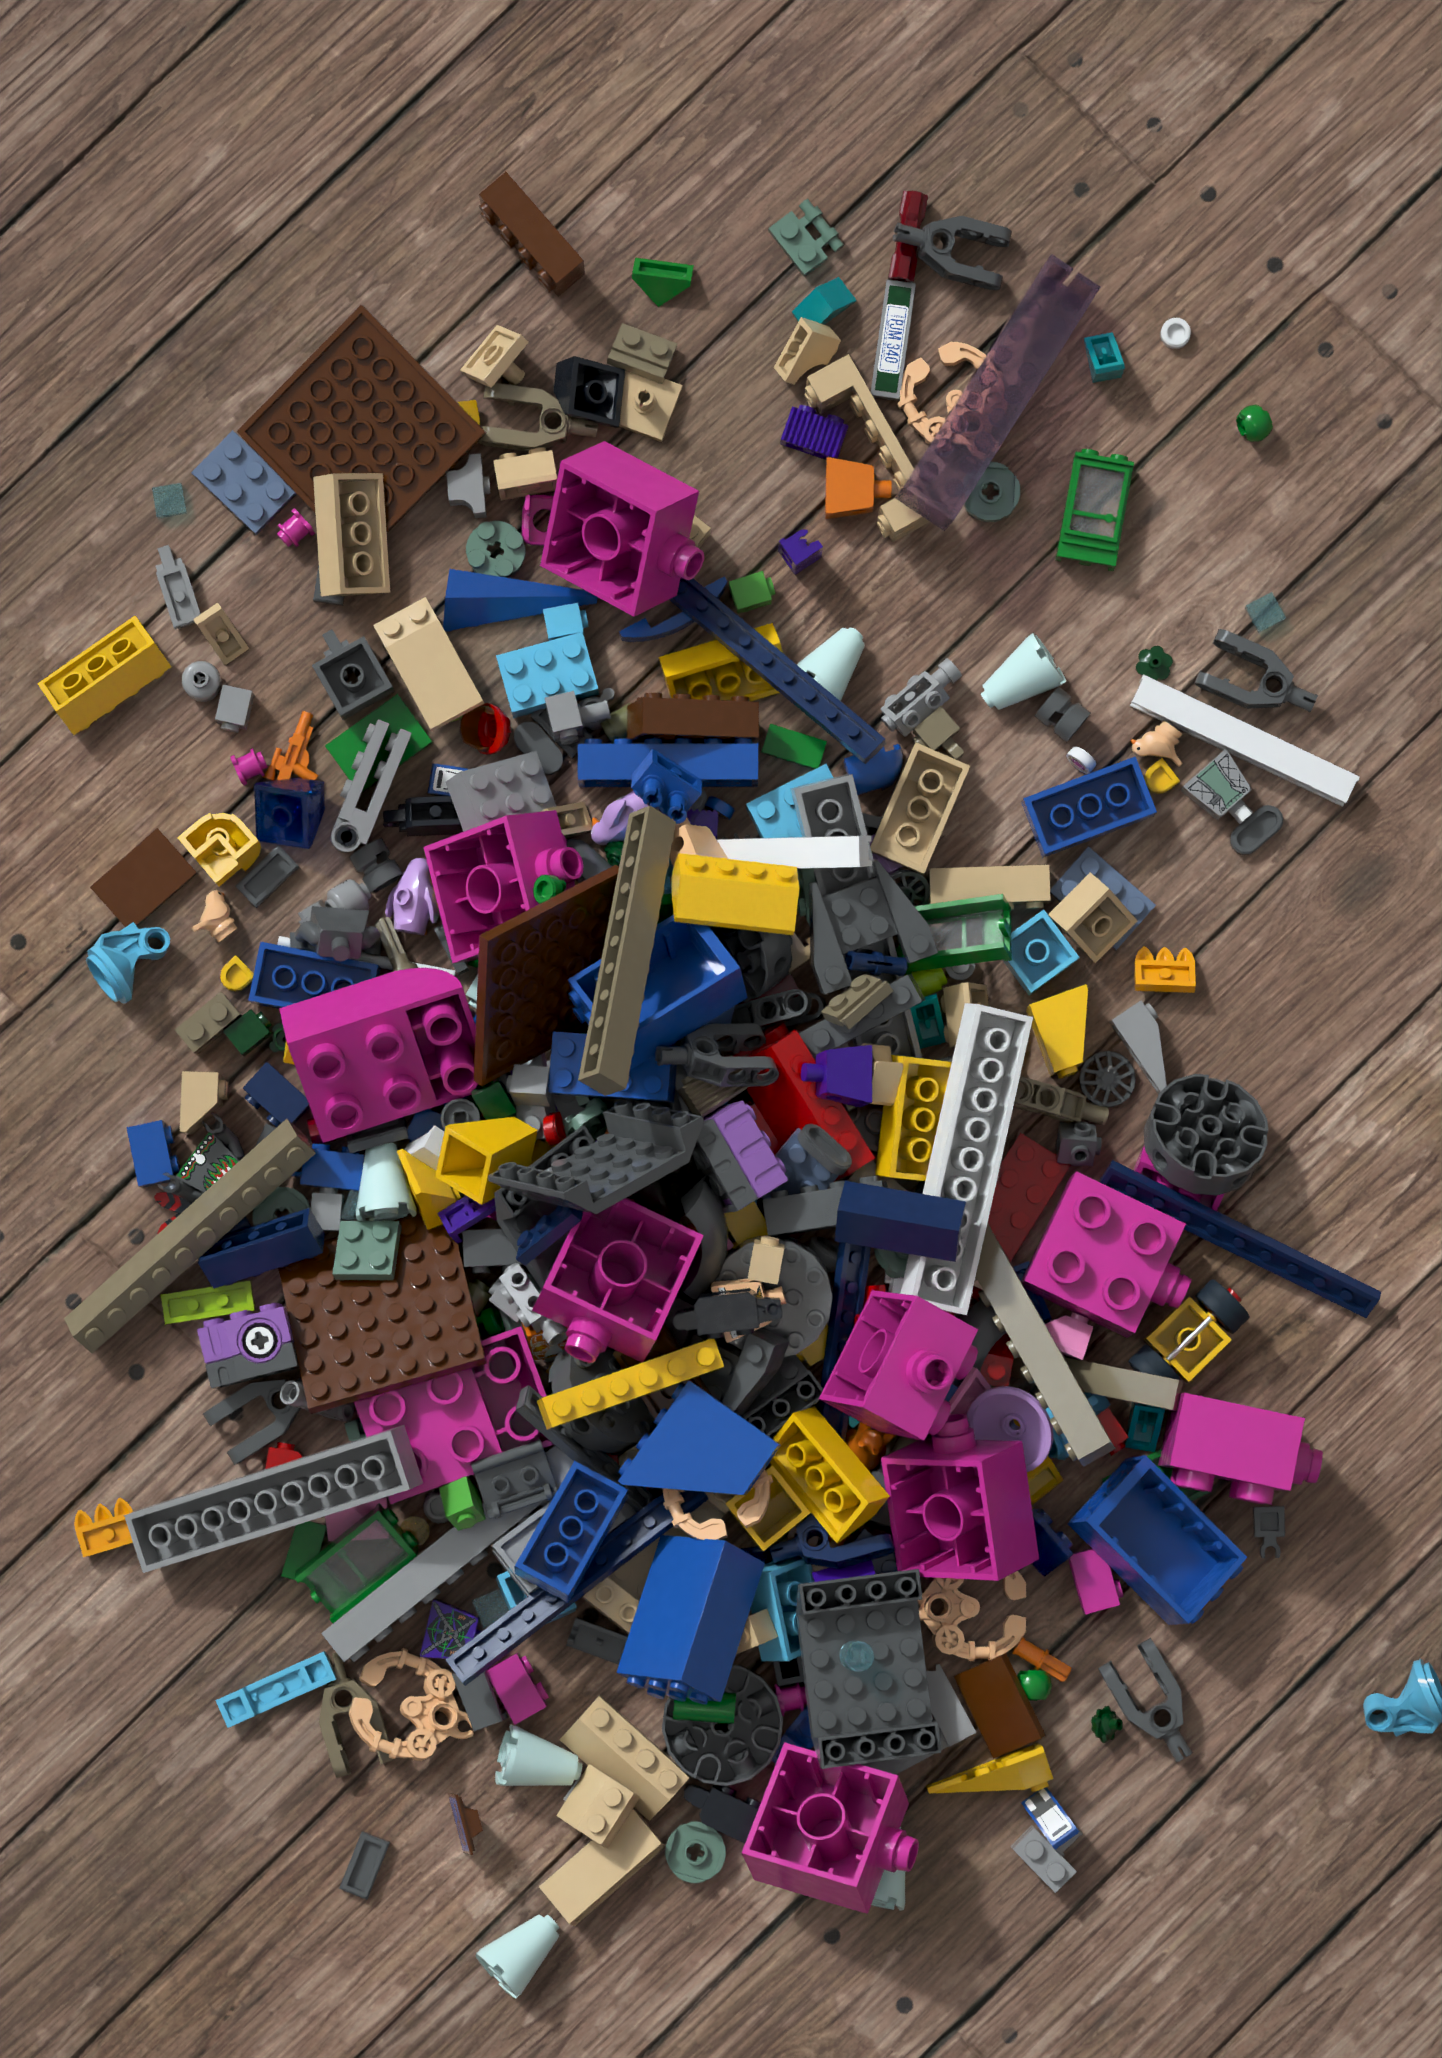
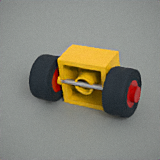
[1128,1279,1250,1382]

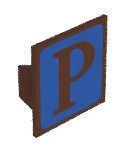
[448,1793,483,1855]

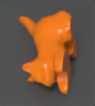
[845,1422,895,1471]

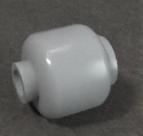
[182,661,222,702]
[325,879,371,910]

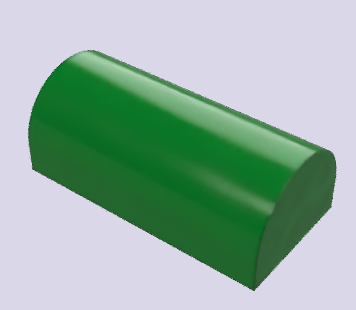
[673,1692,736,1724]

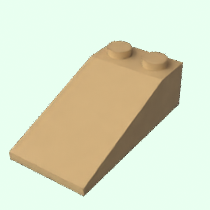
[373,597,484,732]
[870,742,970,875]

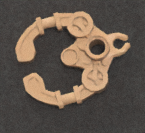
[897,342,1008,461]
[663,1470,774,1540]
[918,1571,1026,1661]
[349,1648,474,1761]

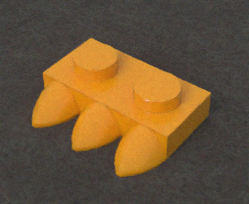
[1134,946,1196,993]
[74,1498,134,1558]

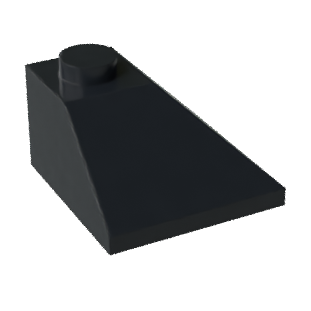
[553,356,625,428]

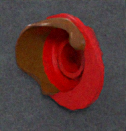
[460,703,512,755]

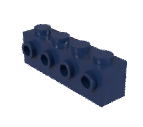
[198,1208,325,1289]

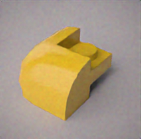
[177,813,261,887]

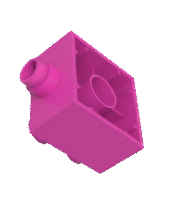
[540,441,704,617]
[423,810,584,963]
[1021,1171,1192,1338]
[532,1198,704,1363]
[819,1290,978,1441]
[1158,1393,1323,1505]
[881,1414,1039,1581]
[742,1742,919,1914]

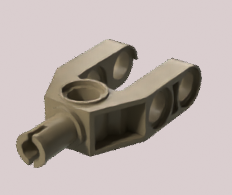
[478,383,598,452]
[1013,1077,1109,1126]
[319,1652,395,1778]

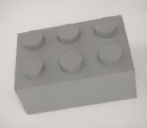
[446,751,557,832]

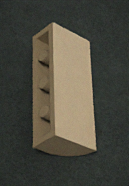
[539,1809,666,1926]

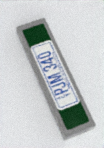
[871,279,916,401]

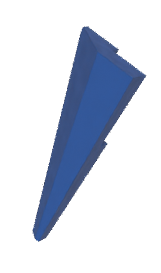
[443,569,598,632]

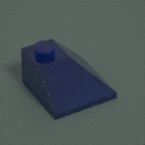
[254,778,325,849]

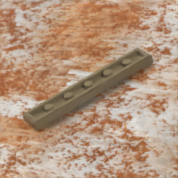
[1010,1356,1183,1411]

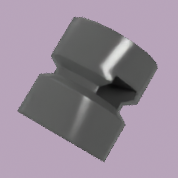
[1034,687,1091,743]
[349,838,403,894]
[441,1098,481,1130]

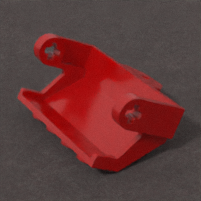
[724,1022,875,1182]

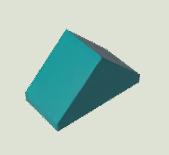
[792,277,857,325]
[1084,332,1125,383]
[910,994,946,1049]
[1125,1402,1165,1452]

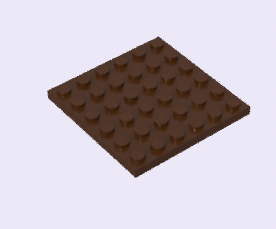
[237,305,487,533]
[474,865,619,1086]
[278,1213,487,1414]

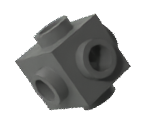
[1055,1121,1102,1166]

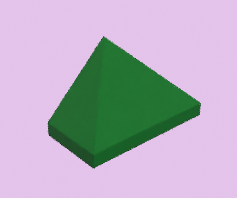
[632,258,694,307]

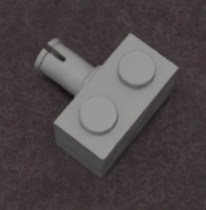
[545,691,611,745]
[1011,1825,1083,1893]

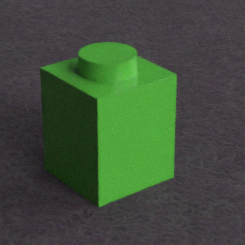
[729,571,775,614]
[439,1476,486,1531]

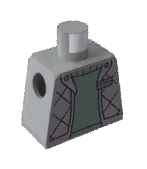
[1181,749,1253,824]

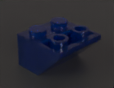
[1031,1507,1073,1577]

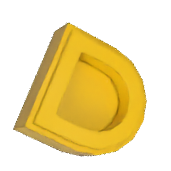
[1144,758,1180,794]
[220,955,254,992]

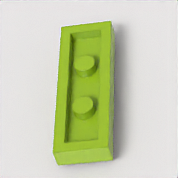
[161,1281,256,1325]

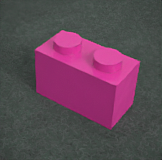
[1067,1548,1123,1614]
[486,1652,549,1725]

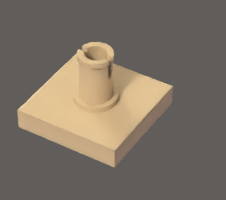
[460,325,529,388]
[619,371,683,442]

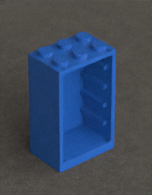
[568,914,748,1070]
[1067,1455,1247,1625]
[616,1535,765,1704]

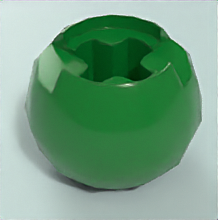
[1236,404,1273,442]
[1017,1670,1052,1701]

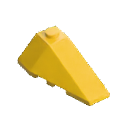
[926,1743,1053,1794]

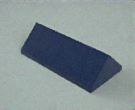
[835,1181,966,1262]

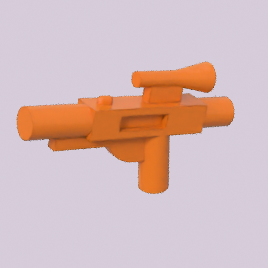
[263,711,319,799]

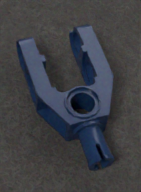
[769,1506,895,1569]

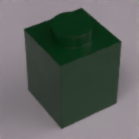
[223,1009,272,1057]
[471,1077,516,1120]

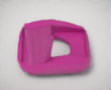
[522,495,554,546]

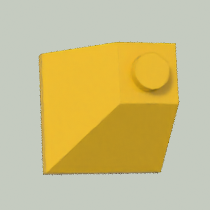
[397,1149,461,1230]

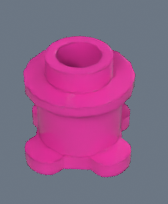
[277,508,315,548]
[230,748,268,786]
[774,1683,807,1716]

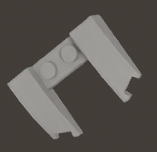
[861,1664,976,1775]

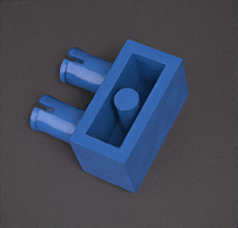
[631,749,702,824]

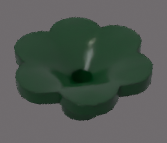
[1136,646,1173,681]

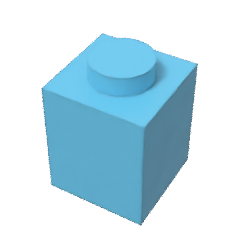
[543,603,589,641]

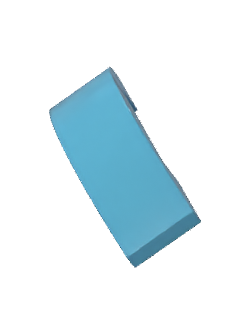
[215,1651,337,1728]

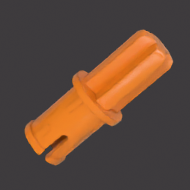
[1012,1637,1071,1682]

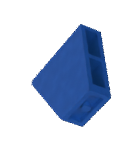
[618,1381,781,1496]

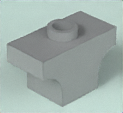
[446,453,491,519]

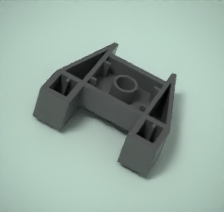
[808,859,938,995]
[664,1292,790,1416]

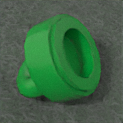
[533,875,567,904]
[477,1306,505,1337]

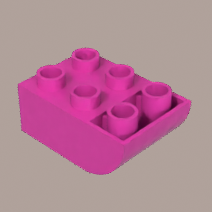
[279,968,478,1143]
[354,1326,554,1504]

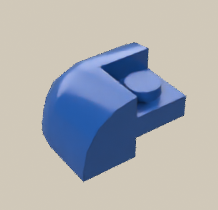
[843,744,903,795]

